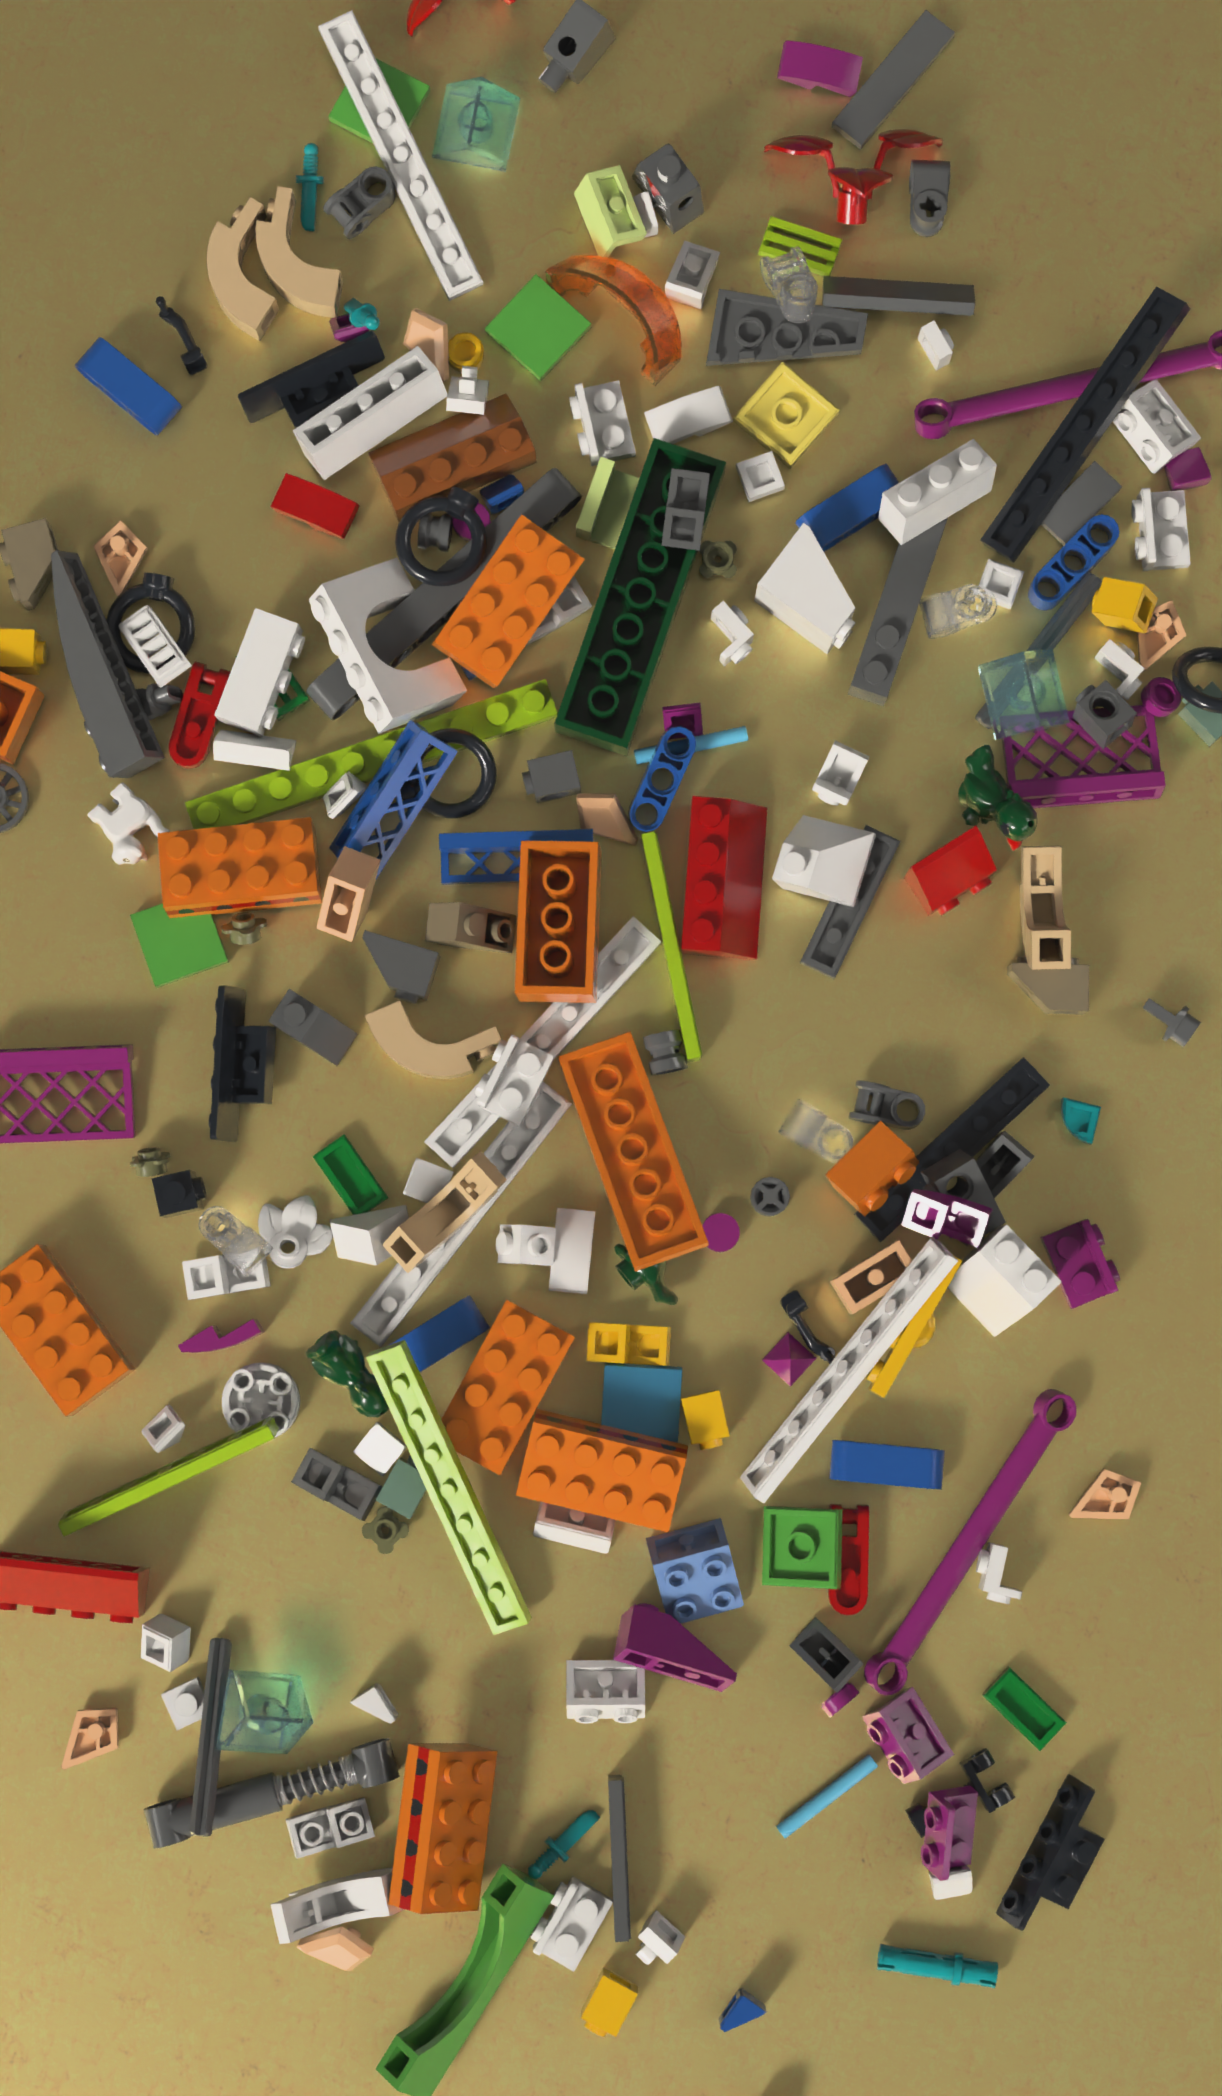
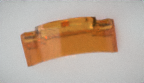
[545,255,682,386]

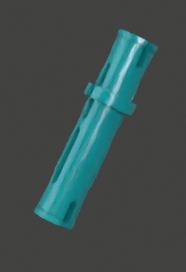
[877,1944,998,1988]

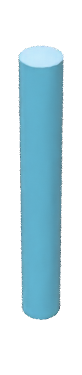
[634,726,748,765]
[776,1754,878,1839]

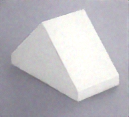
[330,1205,409,1266]

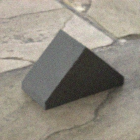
[975,1131,1034,1199]
[789,1617,864,1693]

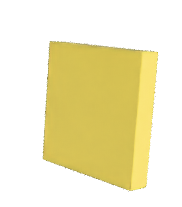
[733,362,840,469]

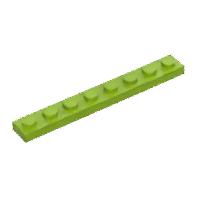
[366,1340,532,1635]

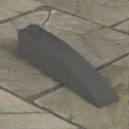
[848,518,948,706]
[51,550,165,778]

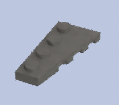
[706,289,868,366]

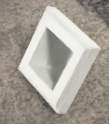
[141,1404,185,1453]

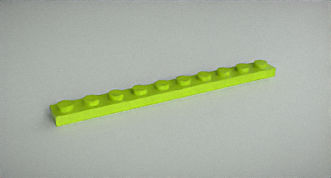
[185,679,558,829]

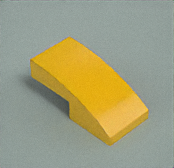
[587,1322,671,1366]

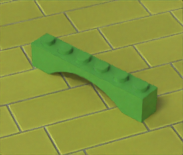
[376,1863,554,2096]

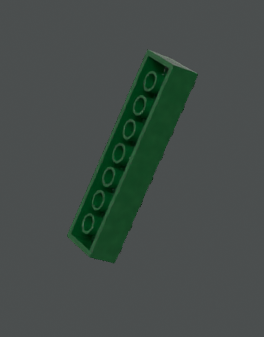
[554,438,726,756]

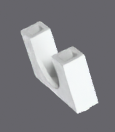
[309,557,467,734]

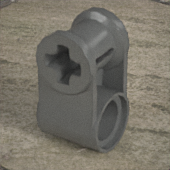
[909,159,950,237]
[323,166,396,239]
[849,1080,925,1130]

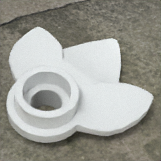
[258,1195,333,1269]

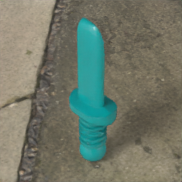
[296,143,324,231]
[344,298,380,330]
[528,1810,600,1879]

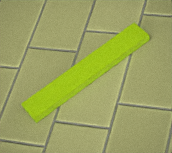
[641,831,702,1063]
[58,1417,279,1537]

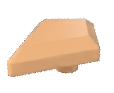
[403,308,449,382]
[93,520,148,597]
[1137,601,1187,672]
[576,793,638,846]
[1069,1469,1141,1519]
[61,1708,119,1770]
[297,1926,374,1971]

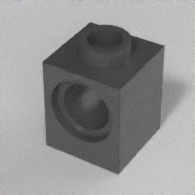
[1072,680,1137,749]
[522,750,581,804]

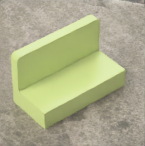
[574,165,647,260]
[576,457,640,550]

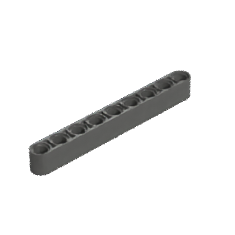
[306,467,582,721]

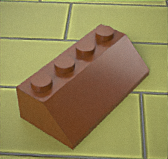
[368,393,537,522]

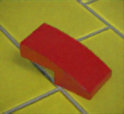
[270,473,360,539]

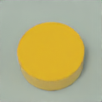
[448,332,484,373]

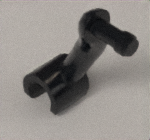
[156,296,208,376]
[780,1290,835,1364]

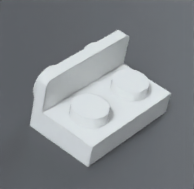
[1113,379,1201,474]
[569,380,636,466]
[1132,488,1191,571]
[475,1034,555,1126]
[566,1660,645,1724]
[530,1876,613,1972]

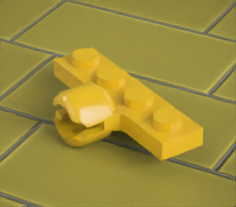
[866,1256,962,1398]

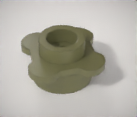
[699,541,737,578]
[221,912,267,945]
[130,1147,170,1177]
[362,1507,409,1554]

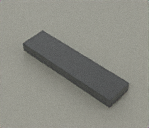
[832,10,955,150]
[823,276,975,316]
[800,825,900,979]
[608,1775,631,1942]

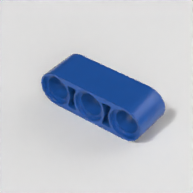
[75,337,182,436]
[795,464,899,552]
[1028,514,1119,610]
[628,726,696,832]
[390,1295,490,1372]
[829,1440,945,1490]

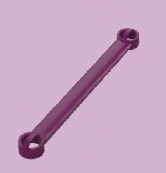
[914,330,1222,439]
[864,1389,1077,1695]

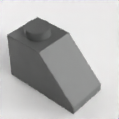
[362,930,440,1004]
[268,989,358,1066]

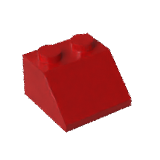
[904,826,997,916]

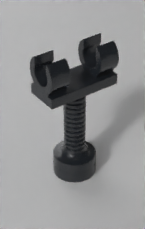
[905,1748,1015,1838]

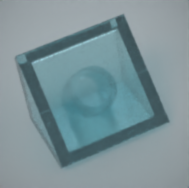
[432,77,520,172]
[978,649,1070,740]
[216,1669,314,1754]

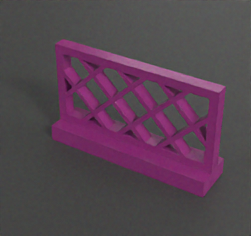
[1000,705,1166,808]
[0,1044,136,1143]

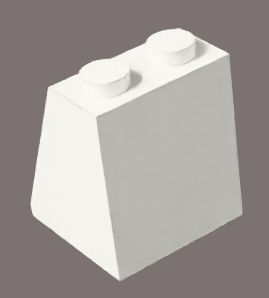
[754,523,856,654]
[947,1224,1062,1337]

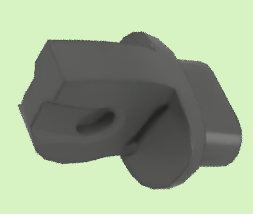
[136,683,183,720]
[1143,998,1201,1047]

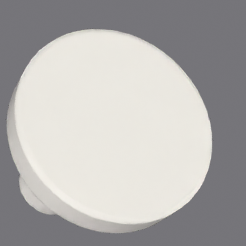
[222,1363,300,1438]

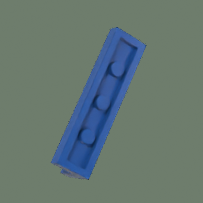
[329,719,458,880]
[439,829,593,885]

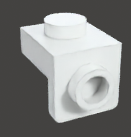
[711,601,754,667]
[1094,639,1145,700]
[812,741,870,806]
[495,1224,556,1266]
[976,1542,1022,1604]

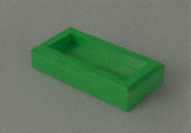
[313,1134,389,1215]
[982,1666,1067,1751]

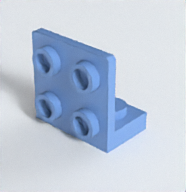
[646,1518,744,1624]

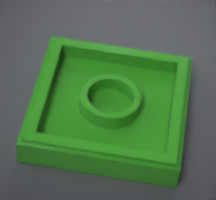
[328,59,430,143]
[485,274,592,381]
[130,903,229,988]
[762,1506,843,1589]

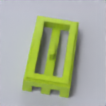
[758,216,842,276]

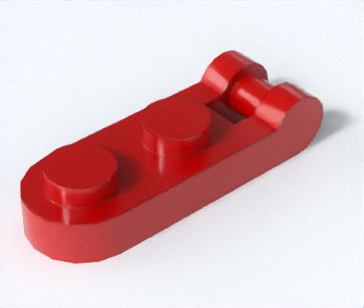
[169,661,231,769]
[828,1504,869,1616]

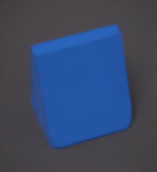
[480,474,524,515]
[719,1988,767,2032]

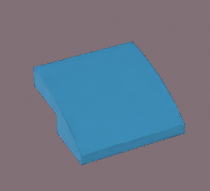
[601,1362,682,1443]

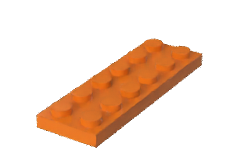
[558,1031,709,1272]

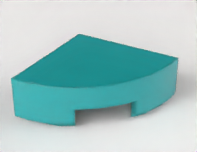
[1061,1097,1101,1145]

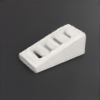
[119,605,192,688]

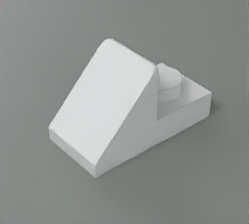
[665,241,720,309]

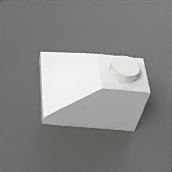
[772,815,876,907]

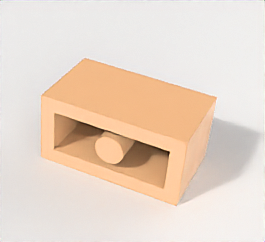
[316,846,380,942]
[830,1240,912,1314]

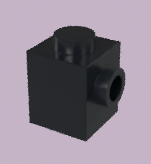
[152,1170,207,1218]

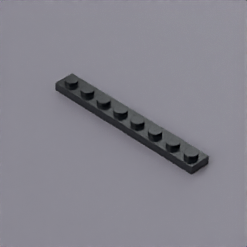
[980,286,1190,563]

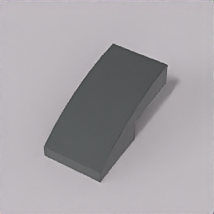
[1041,461,1122,546]
[661,468,710,551]
[291,1448,383,1521]

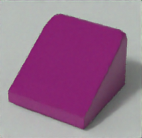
[1164,447,1212,491]

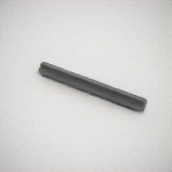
[975,572,1102,729]
[190,1638,232,1837]

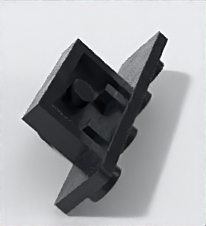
[238,330,385,429]
[209,985,276,1142]
[996,1774,1105,1931]

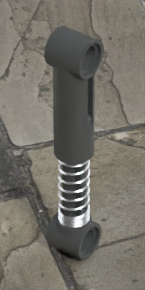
[143,1738,400,1849]

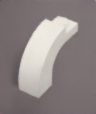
[271,1867,406,1944]

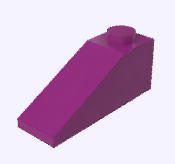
[613,1603,737,1692]

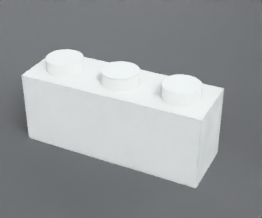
[878,439,997,545]
[214,608,305,737]

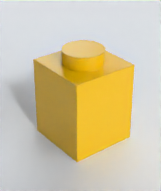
[1092,577,1158,634]
[0,628,47,675]
[681,1390,730,1450]
[581,1968,638,2037]

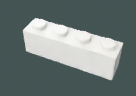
[293,346,448,480]

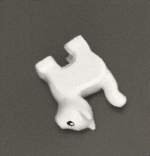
[87,782,170,865]

